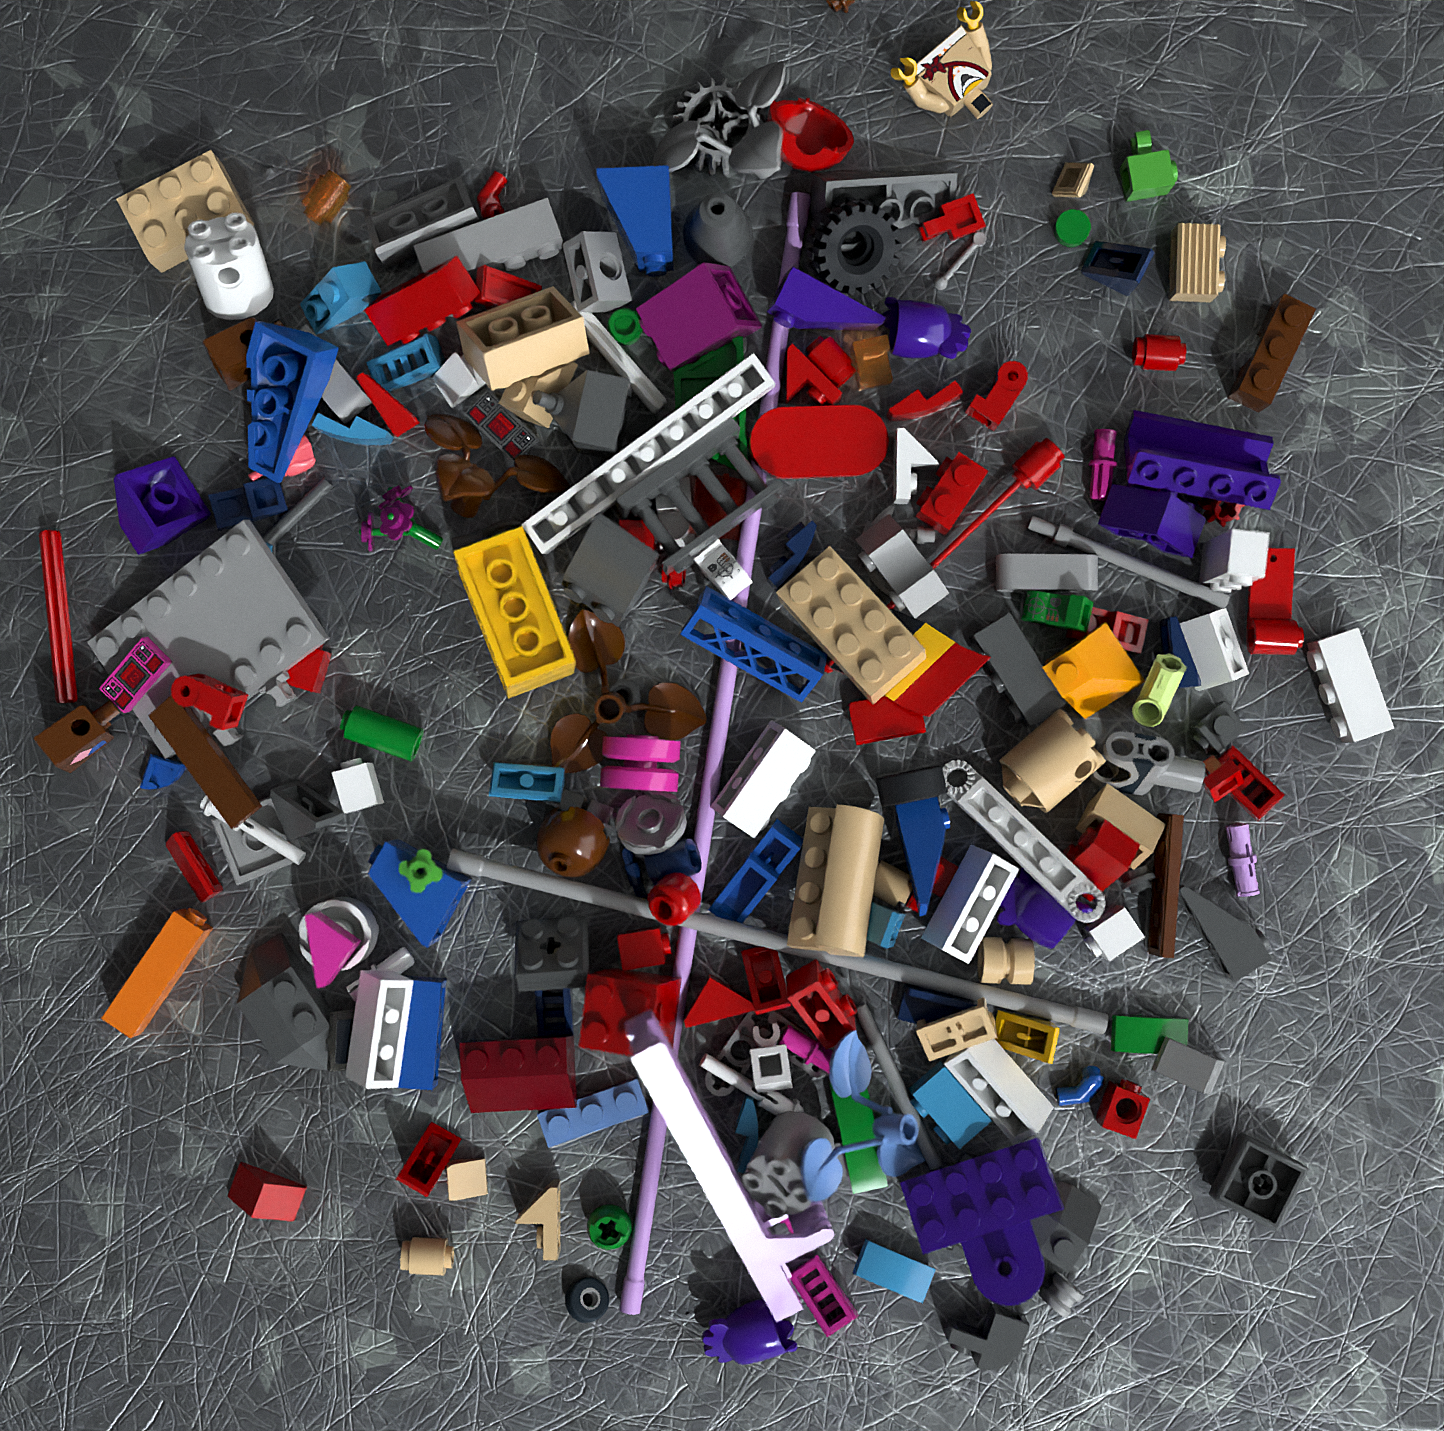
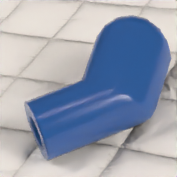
[1056,1065,1104,1106]

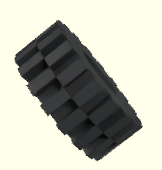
[806,197,902,294]

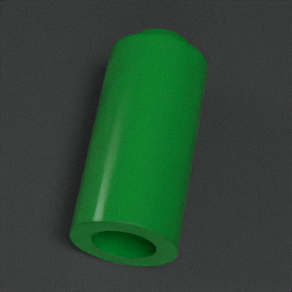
[340,705,424,762]

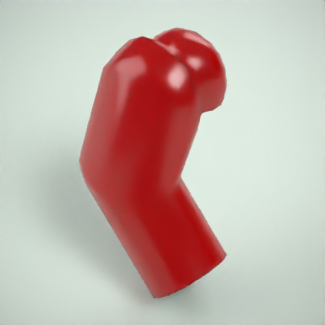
[477,171,508,220]

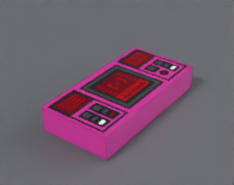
[99,637,173,713]

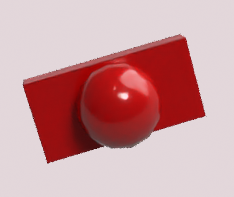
[474,265,542,310]

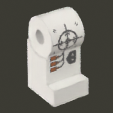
[692,539,753,600]

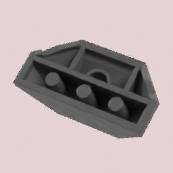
[237,933,339,1071]

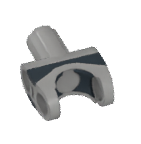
[1089,732,1205,795]

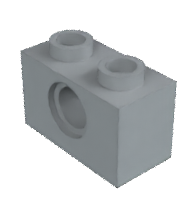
[562,231,632,312]

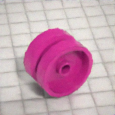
[600,734,681,792]

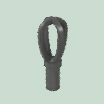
[452,518,528,551]

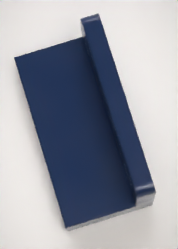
[896,983,978,1024]

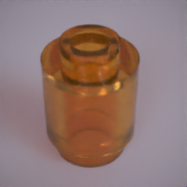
[301,170,352,226]

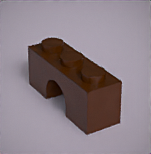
[1227,293,1316,413]

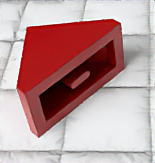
[684,974,755,1028]
[396,1121,462,1197]
[227,1162,308,1221]

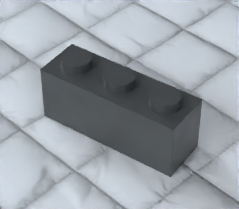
[969,613,1067,727]

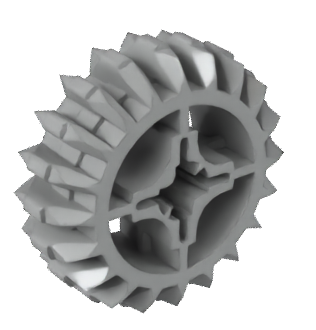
[672,77,766,175]

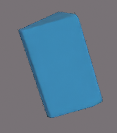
[489,762,565,802]

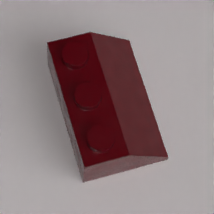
[459,1035,577,1113]

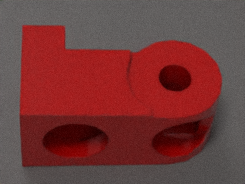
[965,361,1028,431]
[171,673,249,730]

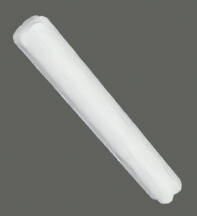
[570,300,667,414]

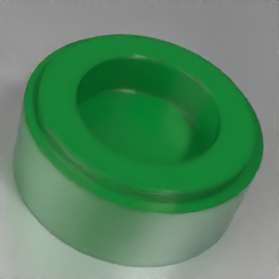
[1054,209,1091,247]
[607,308,643,346]

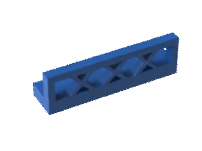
[680,586,827,703]

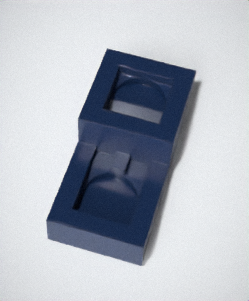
[208,478,288,531]

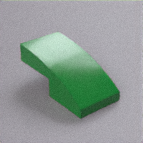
[1111,1015,1189,1054]

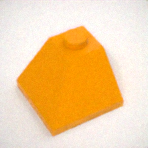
[1042,622,1146,719]

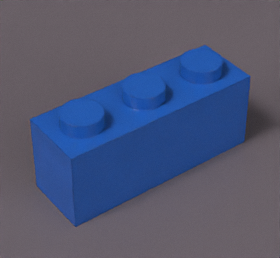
[395,975,447,1090]

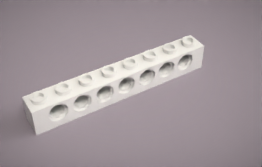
[521,353,775,554]

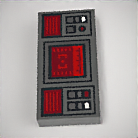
[464,389,539,464]

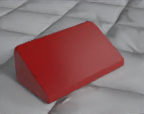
[848,696,926,745]
[166,831,223,903]

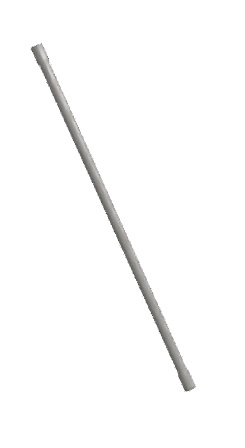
[447,848,1108,1035]

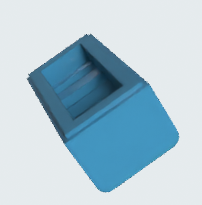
[366,334,446,392]

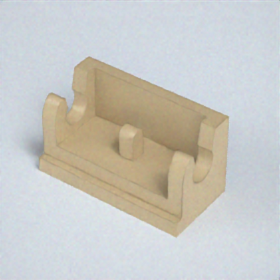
[916,997,997,1061]

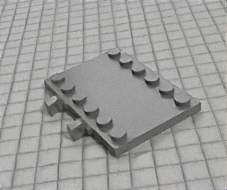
[87,520,330,759]

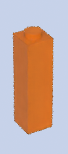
[101,908,213,1039]

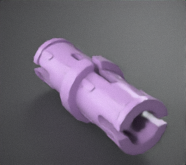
[1225,823,1260,897]

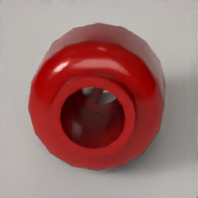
[647,872,701,926]

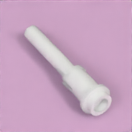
[200,795,306,865]
[699,1053,804,1116]

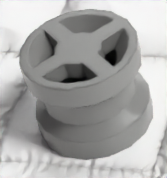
[1039,1272,1085,1319]

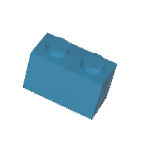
[909,1061,992,1149]

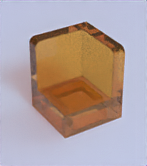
[850,335,893,391]

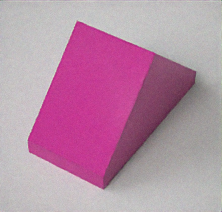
[305,911,361,988]

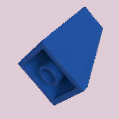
[596,165,674,277]
[368,839,472,948]

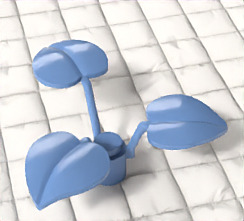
[801,1030,926,1202]

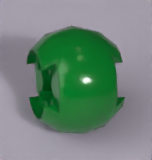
[587,1204,632,1250]

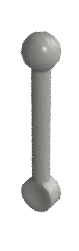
[934,231,987,290]

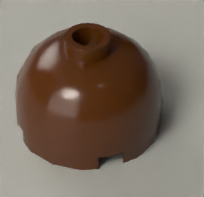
[536,806,610,878]

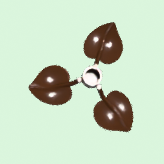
[424,414,570,518]
[550,609,707,773]

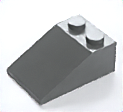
[560,512,659,627]

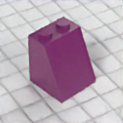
[636,262,763,371]

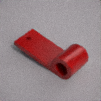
[1246,548,1304,655]

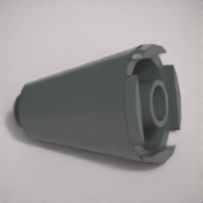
[683,192,753,267]

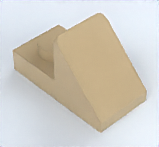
[515,1179,561,1260]

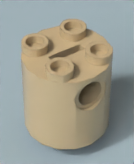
[999,708,1106,813]

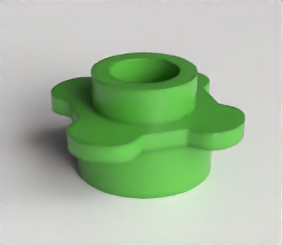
[399,849,443,893]

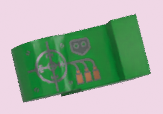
[1020,591,1094,633]

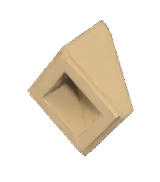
[447,1158,488,1201]

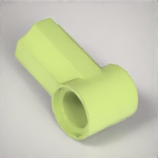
[1132,653,1187,727]

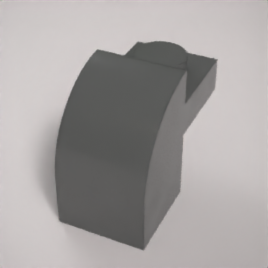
[944,1303,1030,1370]

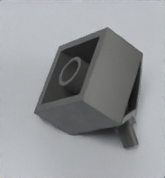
[532,370,633,459]

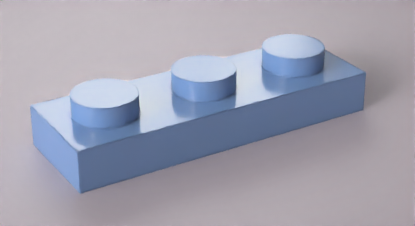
[537,1077,649,1148]

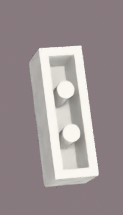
[1199,529,1269,593]
[1307,627,1394,743]
[710,720,815,838]
[921,845,1019,964]
[345,970,413,1089]
[944,1039,1054,1145]

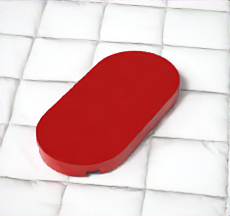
[748,405,889,479]

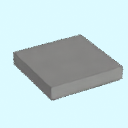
[211,796,305,885]

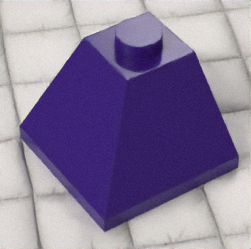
[114,456,212,555]

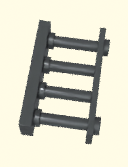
[616,417,783,575]

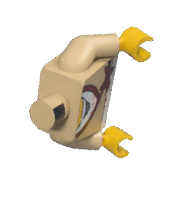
[890,0,993,119]

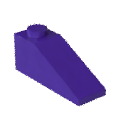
[767,267,886,331]

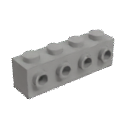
[413,197,564,283]

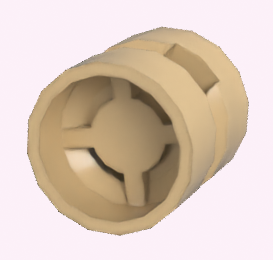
[978,937,1035,985]

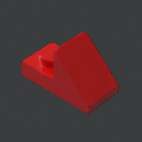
[786,343,843,406]
[741,946,791,1015]

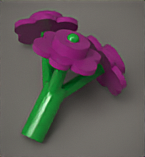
[359,485,443,552]

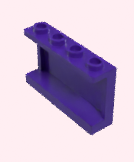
[1123,410,1281,510]

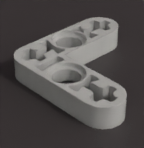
[705,1010,831,1096]

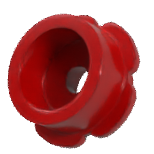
[662,564,686,590]

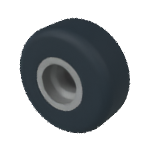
[565,1277,609,1323]

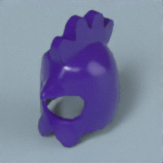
[882,297,971,359]
[997,868,1093,950]
[701,1298,797,1365]

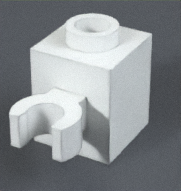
[750,1023,793,1093]

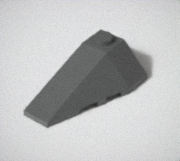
[810,170,958,252]

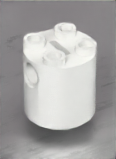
[184,213,274,320]

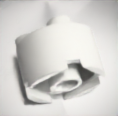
[299,896,379,971]

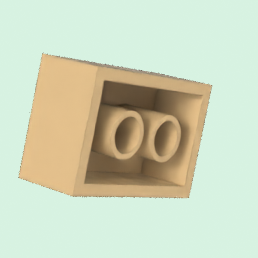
[116,150,254,273]
[456,286,590,391]

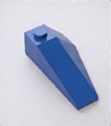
[246,321,339,483]

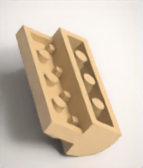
[787,804,884,957]

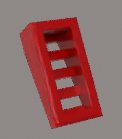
[356,372,420,437]
[1217,745,1285,822]

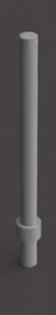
[1027,516,1230,609]

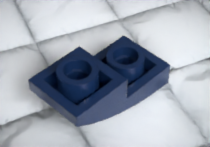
[767,520,817,592]

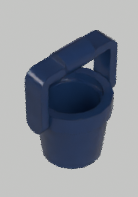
[622,839,702,899]

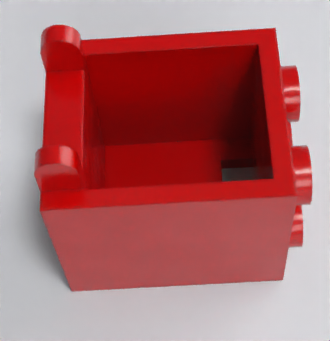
[579,968,682,1057]

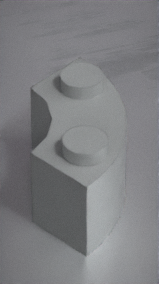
[855,514,949,618]

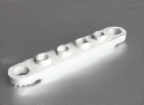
[942,760,1105,922]

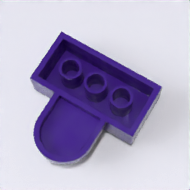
[900,1137,1065,1306]

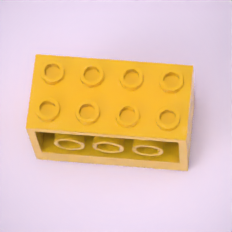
[453,526,576,699]

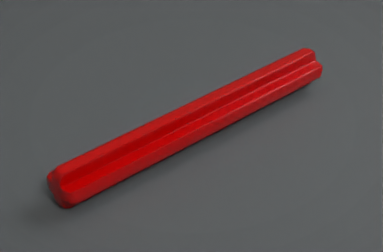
[39,530,78,704]

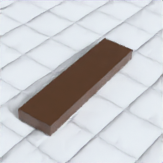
[148,695,262,829]
[1147,813,1184,958]

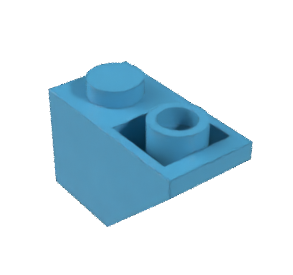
[300,261,382,334]

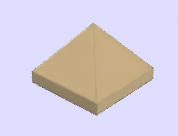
[1052,163,1094,198]

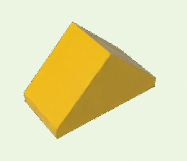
[995,1010,1060,1064]

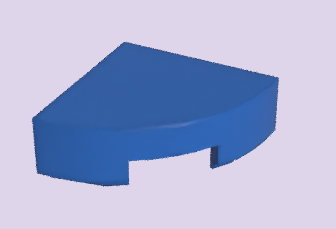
[140,754,186,789]

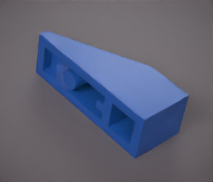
[895,797,950,916]

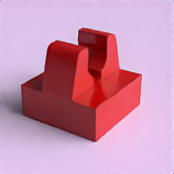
[1203,755,1244,803]

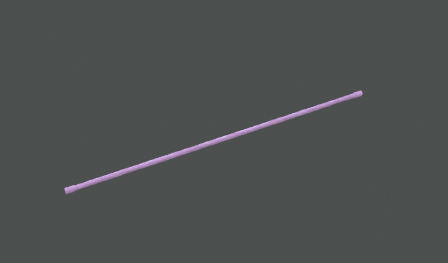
[619,192,810,1315]

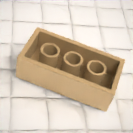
[776,546,926,704]

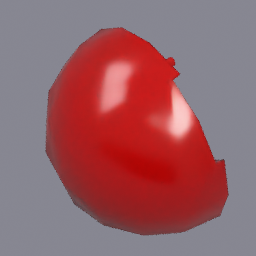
[766,98,854,172]

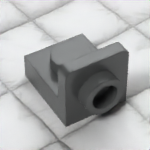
[1189,701,1247,755]

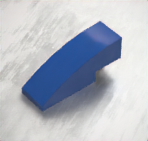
[708,819,804,923]

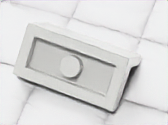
[1180,608,1249,691]

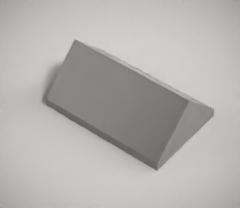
[364,177,480,269]

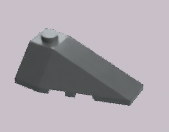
[956,1152,1102,1274]

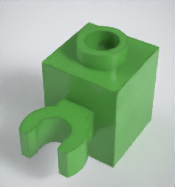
[1119,130,1178,202]

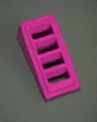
[790,1254,859,1338]

